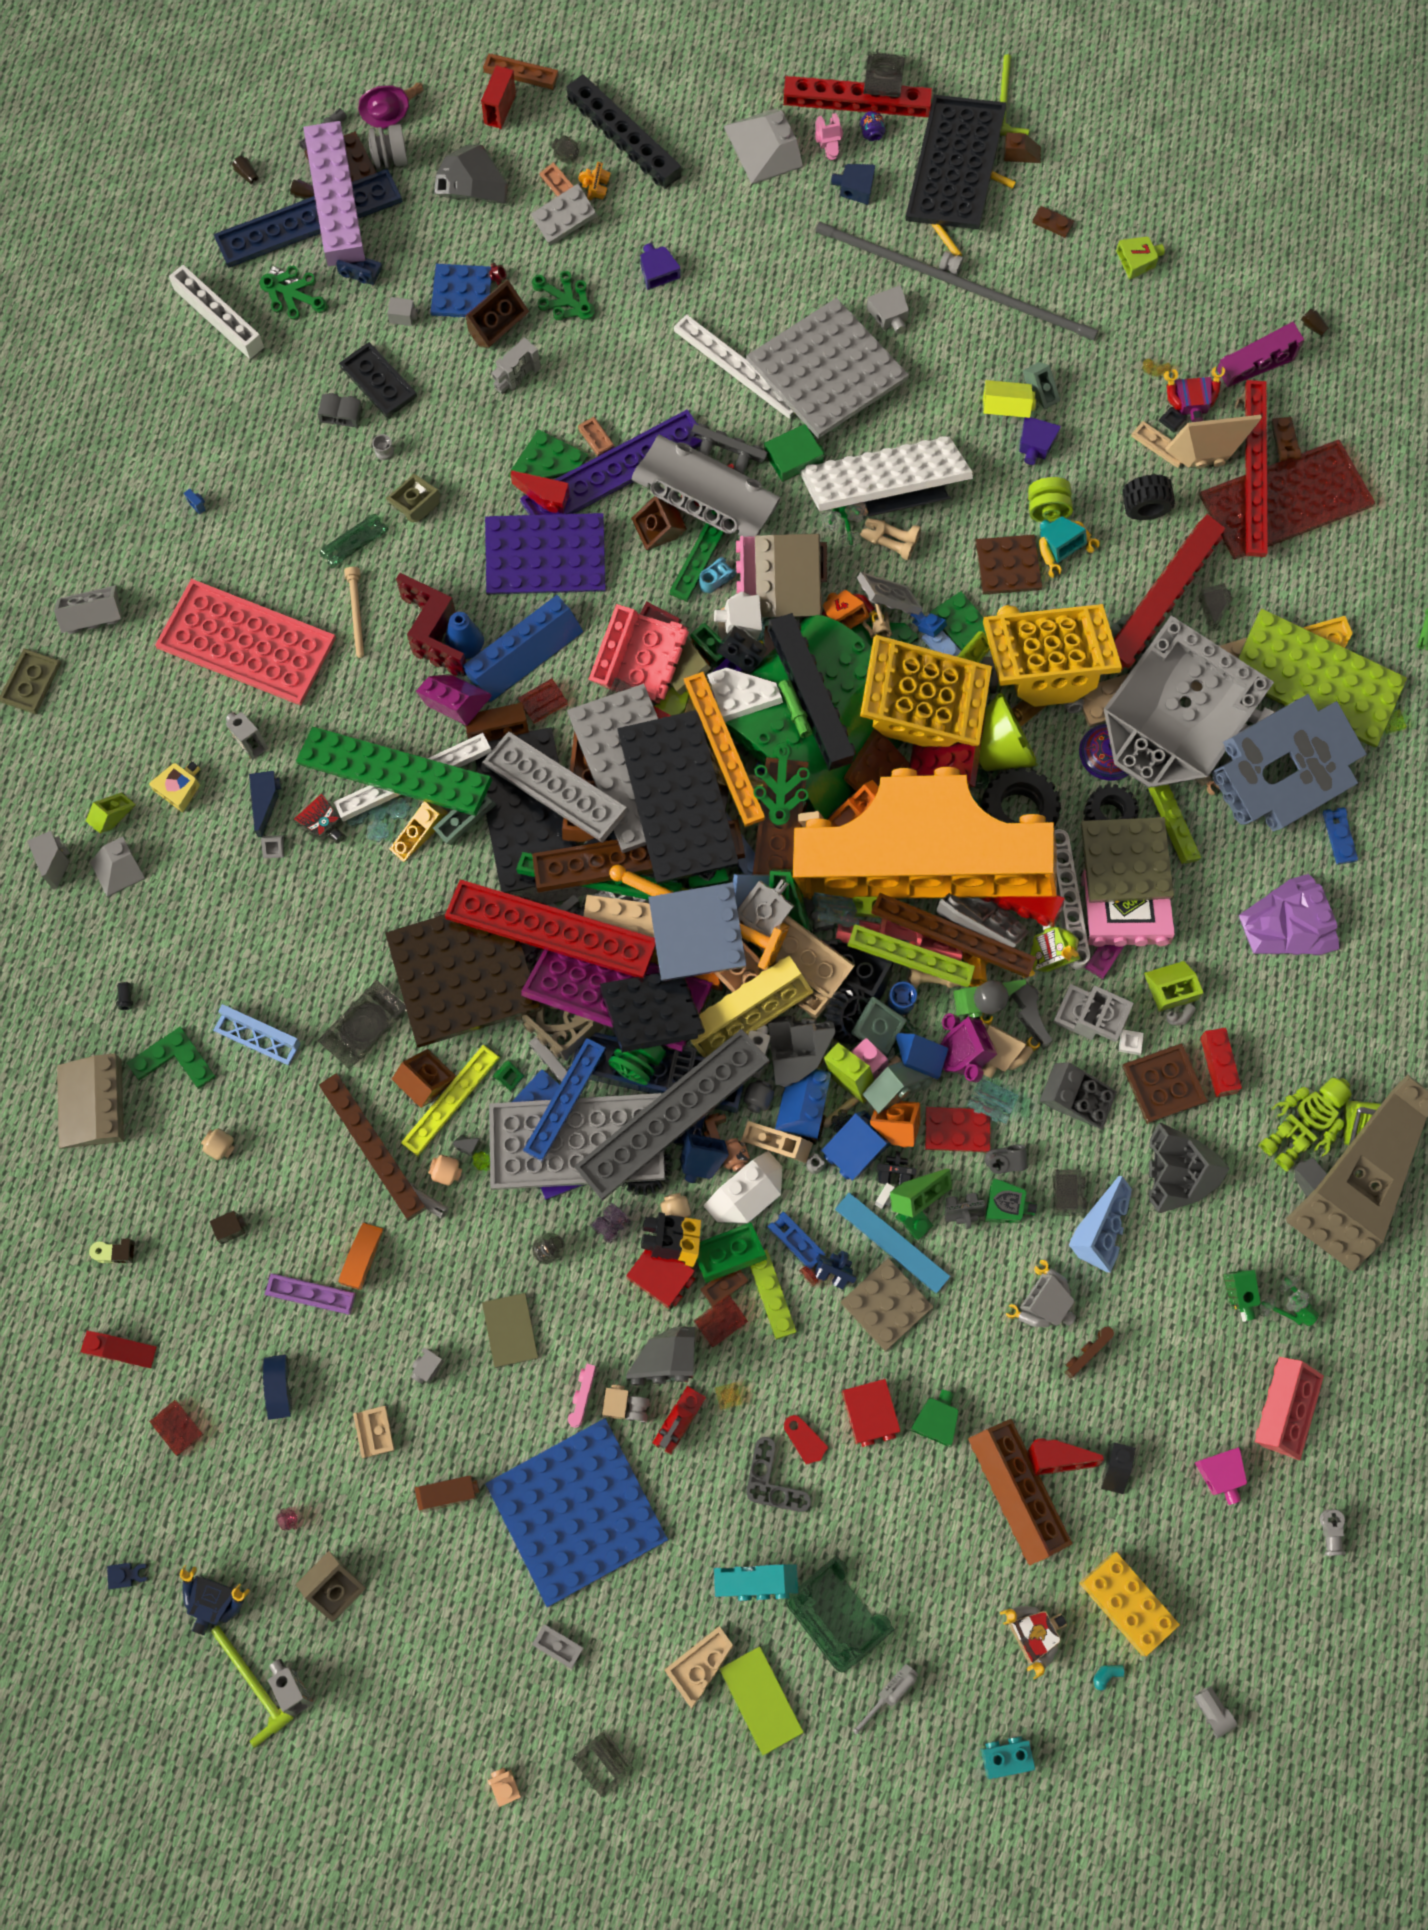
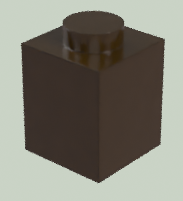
[209,1210,247,1244]

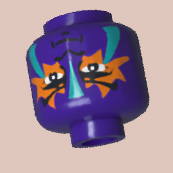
[860,111,886,141]

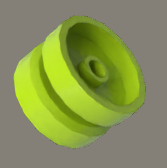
[1028,477,1073,522]

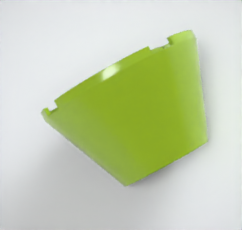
[979,692,1038,772]

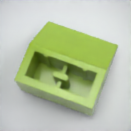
[1144,961,1204,1012]

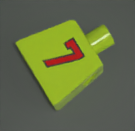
[1116,236,1165,280]

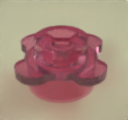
[277,1508,298,1531]

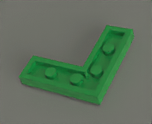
[127,1026,216,1089]

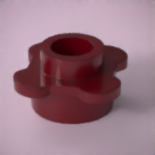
[489,263,507,286]

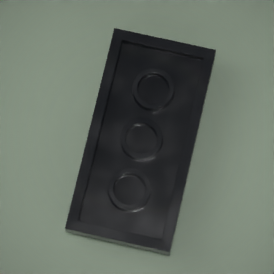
[339,342,417,418]

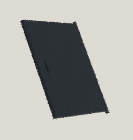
[864,485,951,517]

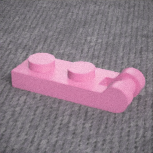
[568,1364,596,1428]

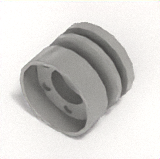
[368,124,408,170]

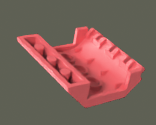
[589,604,689,704]

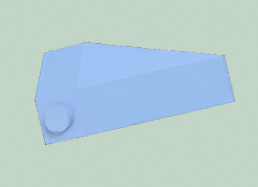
[1069,1176,1132,1273]

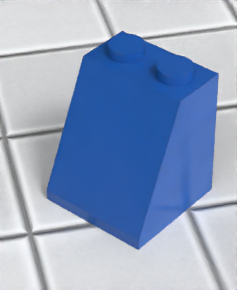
[821,1110,891,1181]

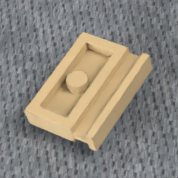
[353,1406,395,1459]

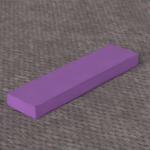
[265,1273,356,1315]

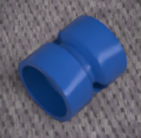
[887,981,917,1015]

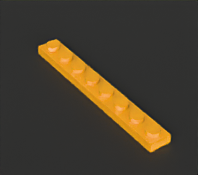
[684,672,765,827]

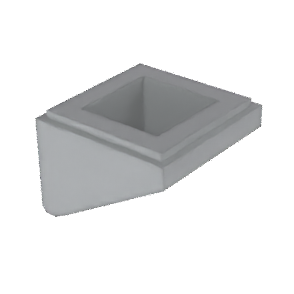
[261,835,284,858]

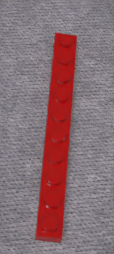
[1245,380,1268,557]

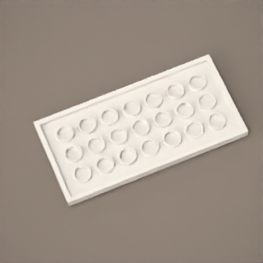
[801,436,973,511]

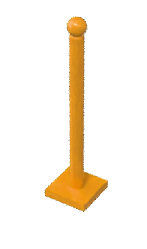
[610,865,790,969]

